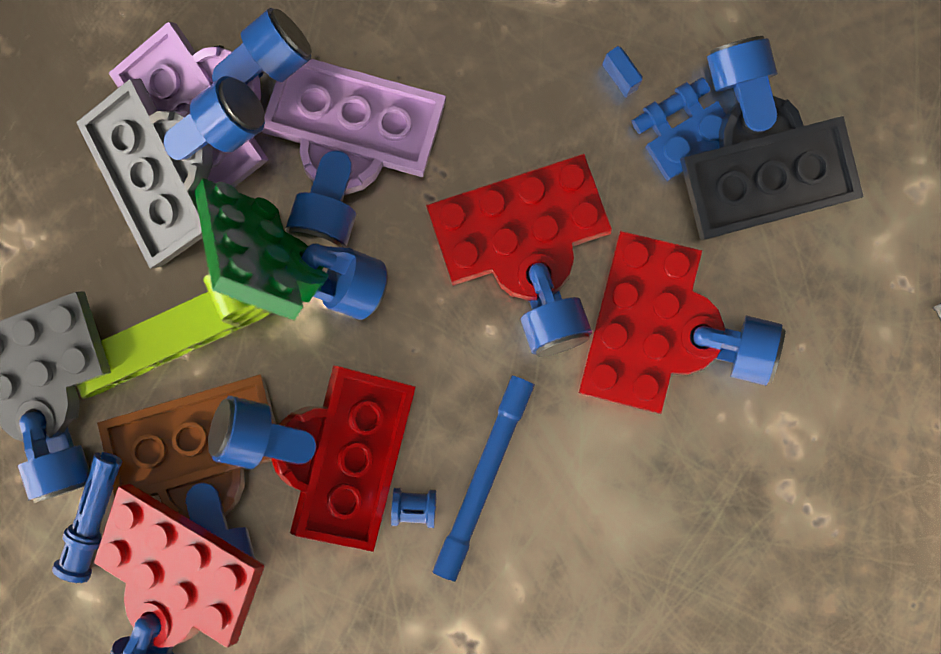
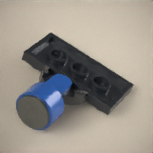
[680,36,864,240]

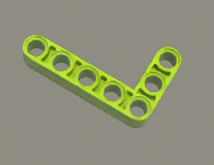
[77,274,271,399]

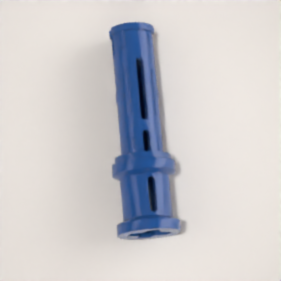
[52,452,122,583]

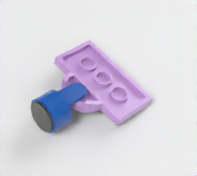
[109,8,312,187]
[262,59,446,248]

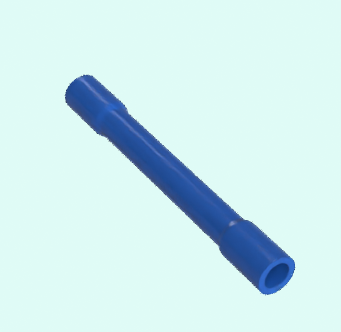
[432,375,535,582]

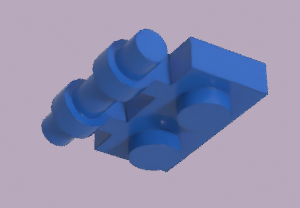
[631,77,726,182]

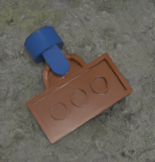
[97,374,276,559]

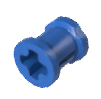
[391,488,436,528]

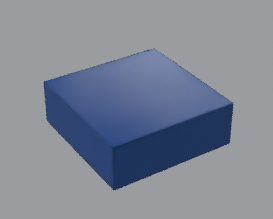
[602,46,643,98]

